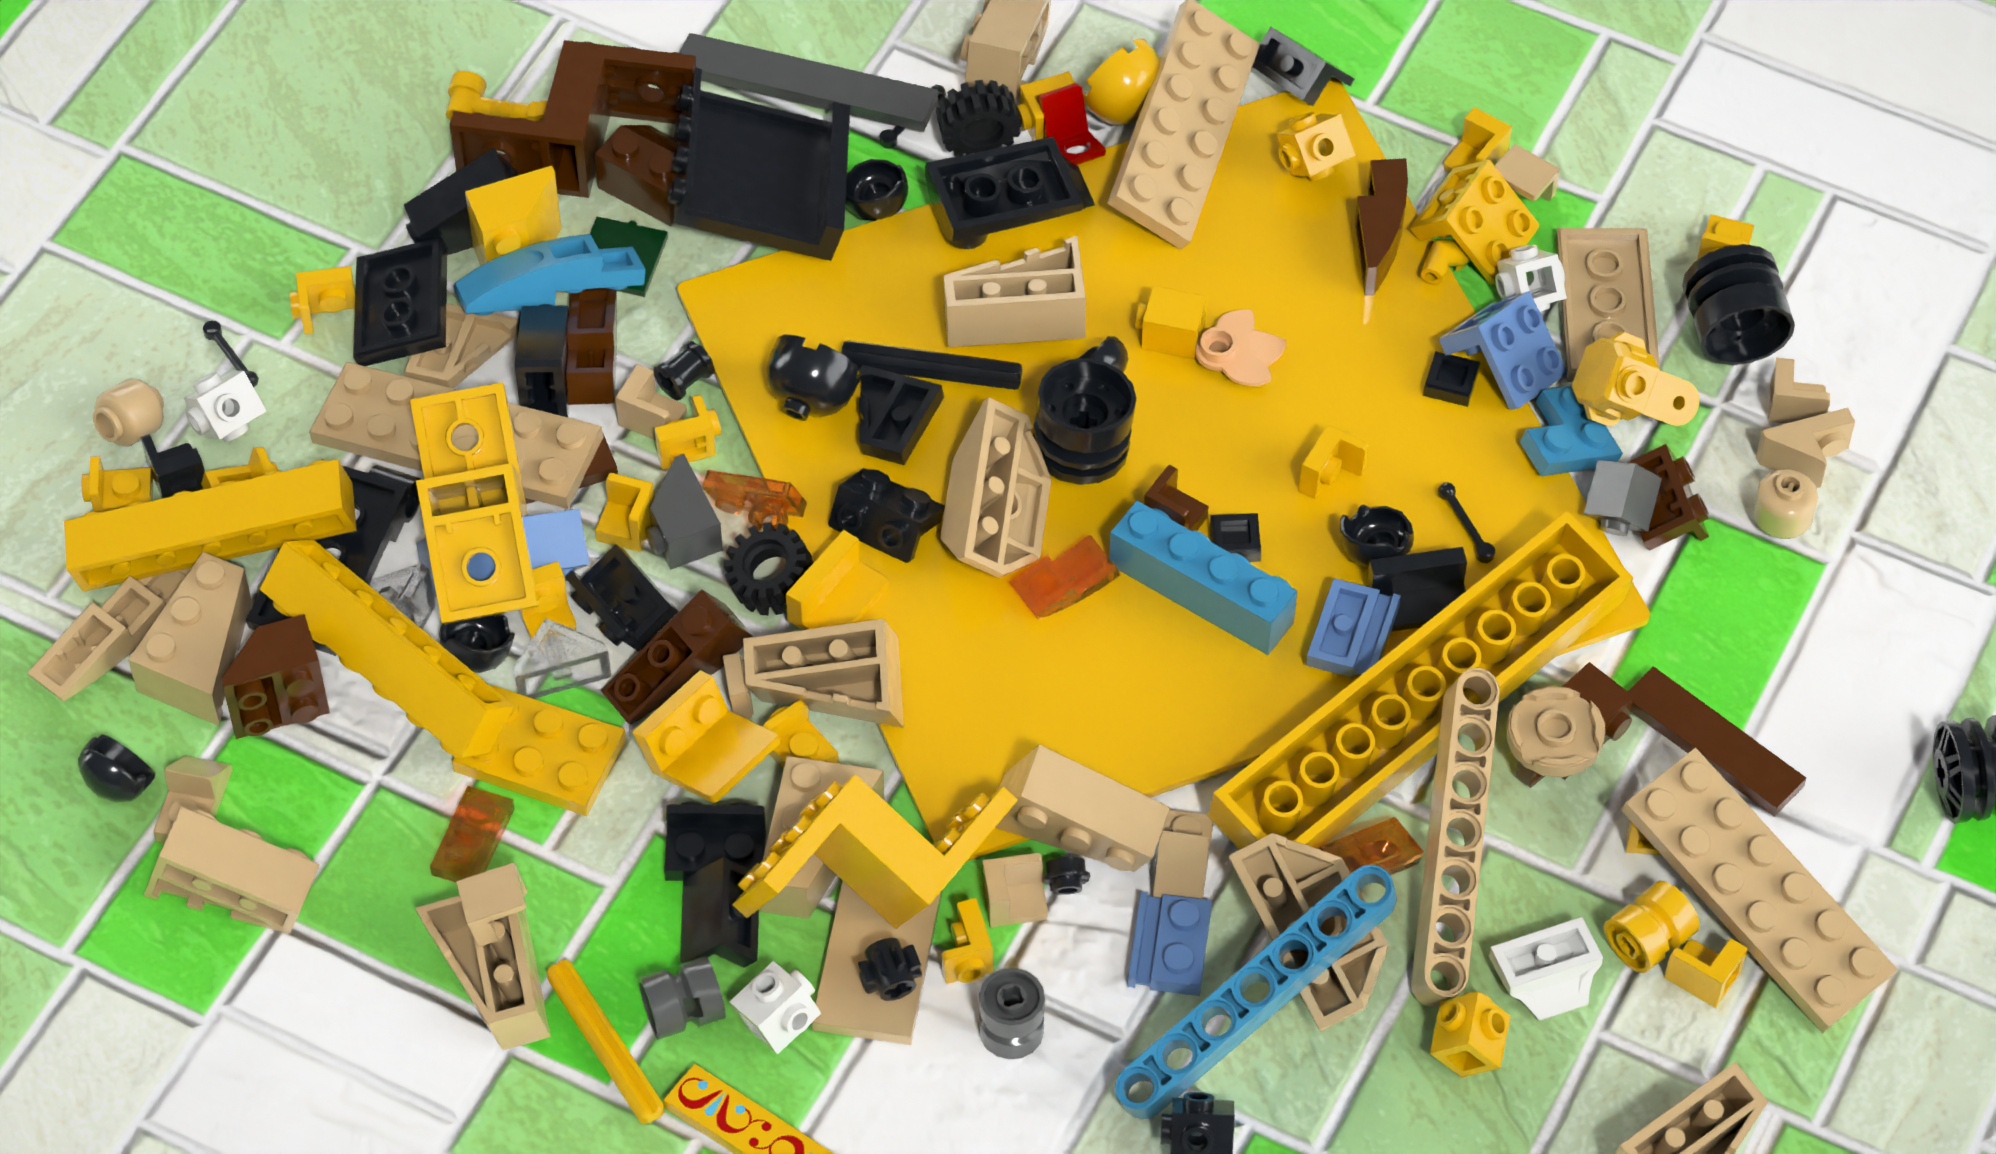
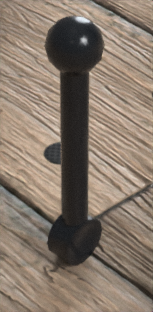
[880,84,946,149]
[203,321,259,388]
[1437,482,1495,563]

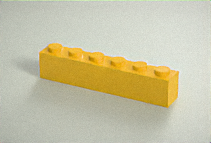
[64,459,357,592]
[259,539,514,758]

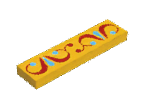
[663,1063,834,1154]

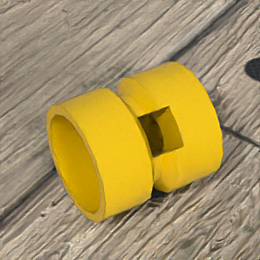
[1604,880,1700,973]

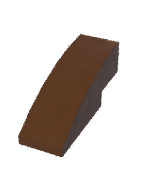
[1355,158,1408,296]
[566,288,617,405]

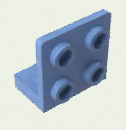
[1438,291,1567,410]

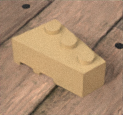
[128,552,252,726]
[743,619,904,728]
[995,745,1170,872]

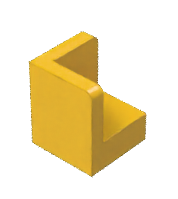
[1444,107,1512,173]
[595,473,654,552]
[1664,938,1748,1008]

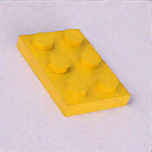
[452,685,626,816]

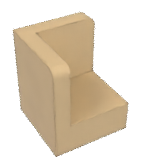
[1495,144,1560,201]
[1768,357,1830,424]
[615,364,687,440]
[982,853,1048,928]
[456,862,527,947]

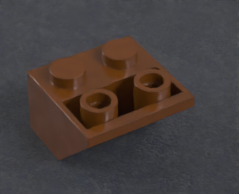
[221,614,330,739]

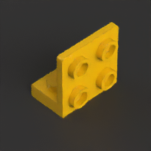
[1410,159,1539,285]
[632,670,781,803]

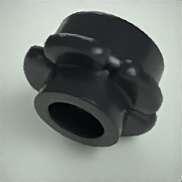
[1042,857,1091,895]

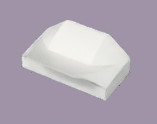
[1489,917,1603,1021]

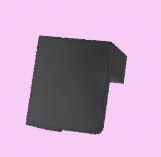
[140,434,205,499]

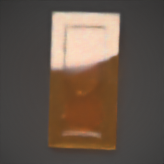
[702,470,807,530]
[430,786,515,883]
[1319,817,1424,876]

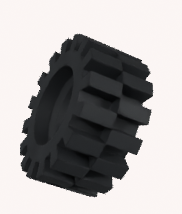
[936,80,1021,156]
[723,522,814,616]

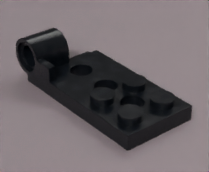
[245,459,421,656]

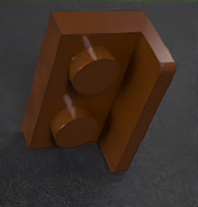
[1627,444,1710,550]

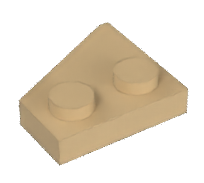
[404,303,519,389]

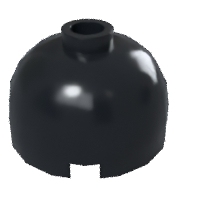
[766,335,862,421]

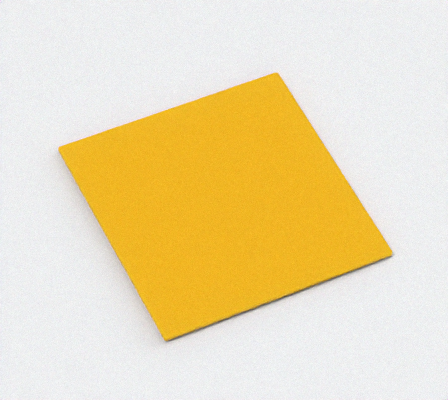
[678,77,1650,862]

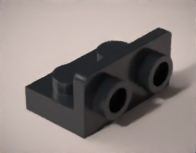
[664,801,766,881]

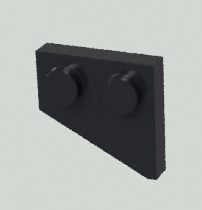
[859,365,944,465]

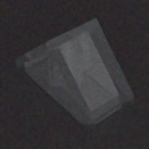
[369,563,436,630]
[512,618,611,699]

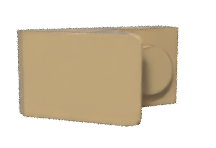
[1756,407,1856,488]
[153,756,233,843]
[1153,810,1214,899]

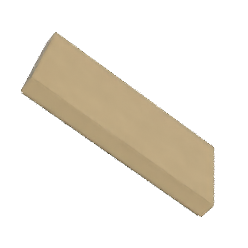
[1556,228,1660,382]
[812,881,943,1045]

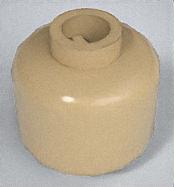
[93,378,164,447]
[1753,469,1819,539]

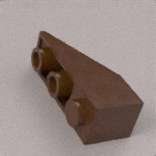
[601,589,753,724]

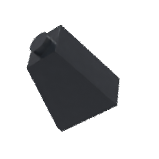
[404,148,521,255]
[515,304,569,417]

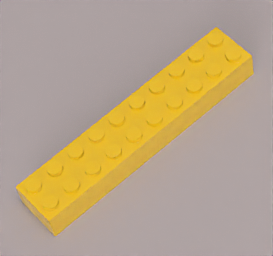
[1208,511,1634,850]

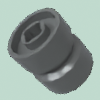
[638,956,726,1040]
[979,968,1045,1060]

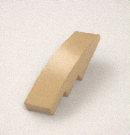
[27,568,191,702]

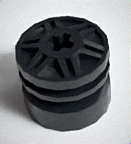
[1682,244,1795,365]
[1033,358,1137,485]
[1933,715,1996,824]

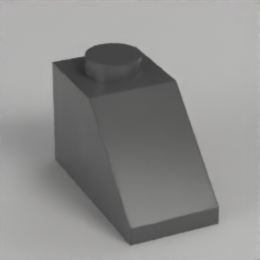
[646,454,723,570]

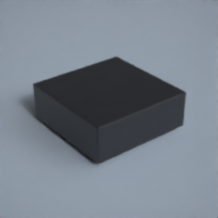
[1423,351,1480,407]
[1210,513,1261,562]

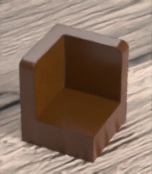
[1144,464,1209,531]

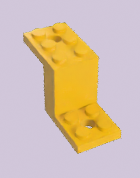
[410,382,539,624]
[732,774,1018,929]

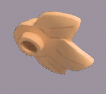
[1195,309,1287,386]

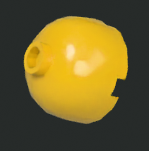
[1083,38,1160,125]

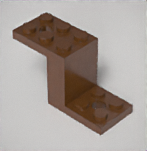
[450,40,697,198]

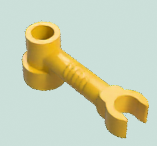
[446,71,547,122]

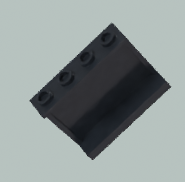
[668,67,850,261]

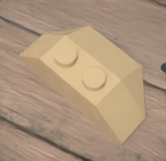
[940,397,1051,578]
[1229,833,1389,1032]

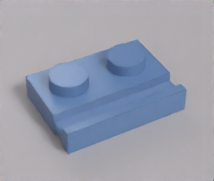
[1306,578,1401,678]
[1128,892,1212,996]

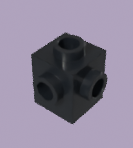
[1160,1092,1235,1154]

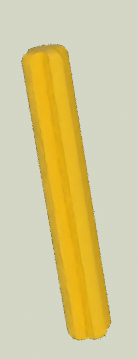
[547,959,664,1125]

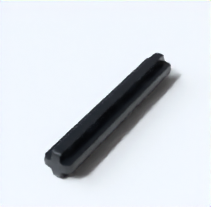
[841,340,1023,390]

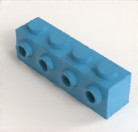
[1109,501,1297,655]

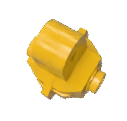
[1572,331,1699,427]

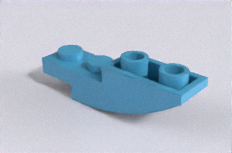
[454,234,645,316]

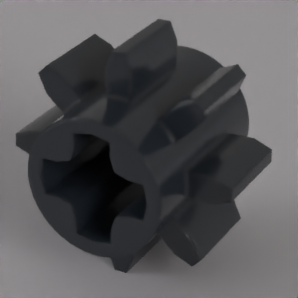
[858,938,923,1001]

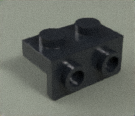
[828,468,945,563]
[565,544,679,651]

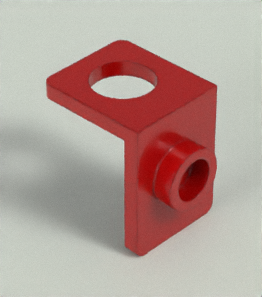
[1039,83,1106,165]

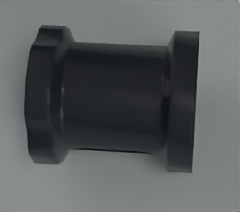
[653,341,715,401]

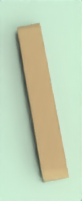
[1411,668,1500,1008]

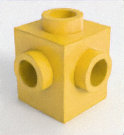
[1276,112,1356,181]
[1430,991,1511,1078]

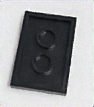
[353,237,447,366]

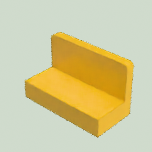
[786,530,888,630]

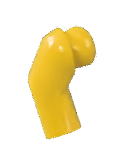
[1421,239,1470,284]

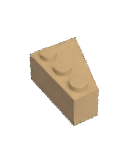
[961,0,1051,120]
[944,236,1086,347]
[760,756,885,919]
[143,806,320,934]
[415,895,551,1051]
[1614,1062,1769,1154]

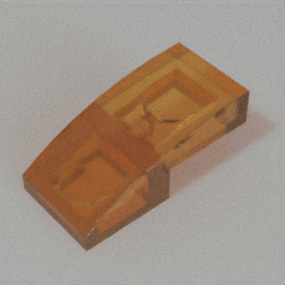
[1009,535,1120,620]

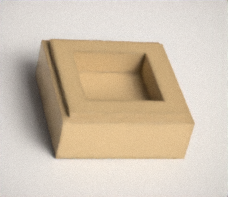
[723,653,754,719]

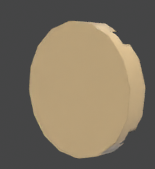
[1506,686,1605,778]

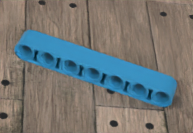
[1115,865,1397,1119]

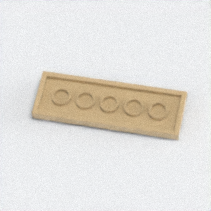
[1107,0,1260,250]
[309,362,604,509]
[1621,748,1898,1033]

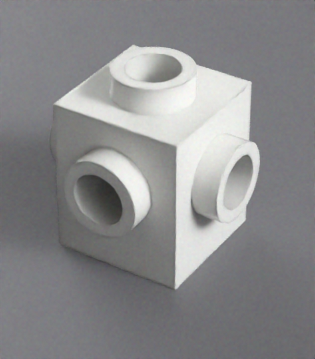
[1495,245,1567,312]
[184,370,266,442]
[729,961,821,1055]

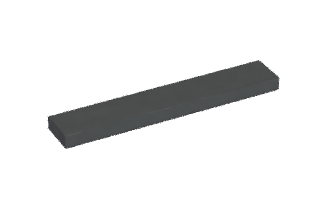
[680,33,938,132]

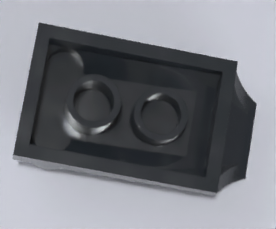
[925,137,1095,249]

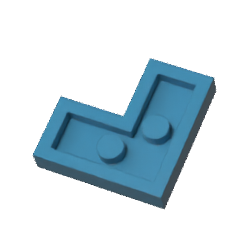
[1519,386,1623,476]

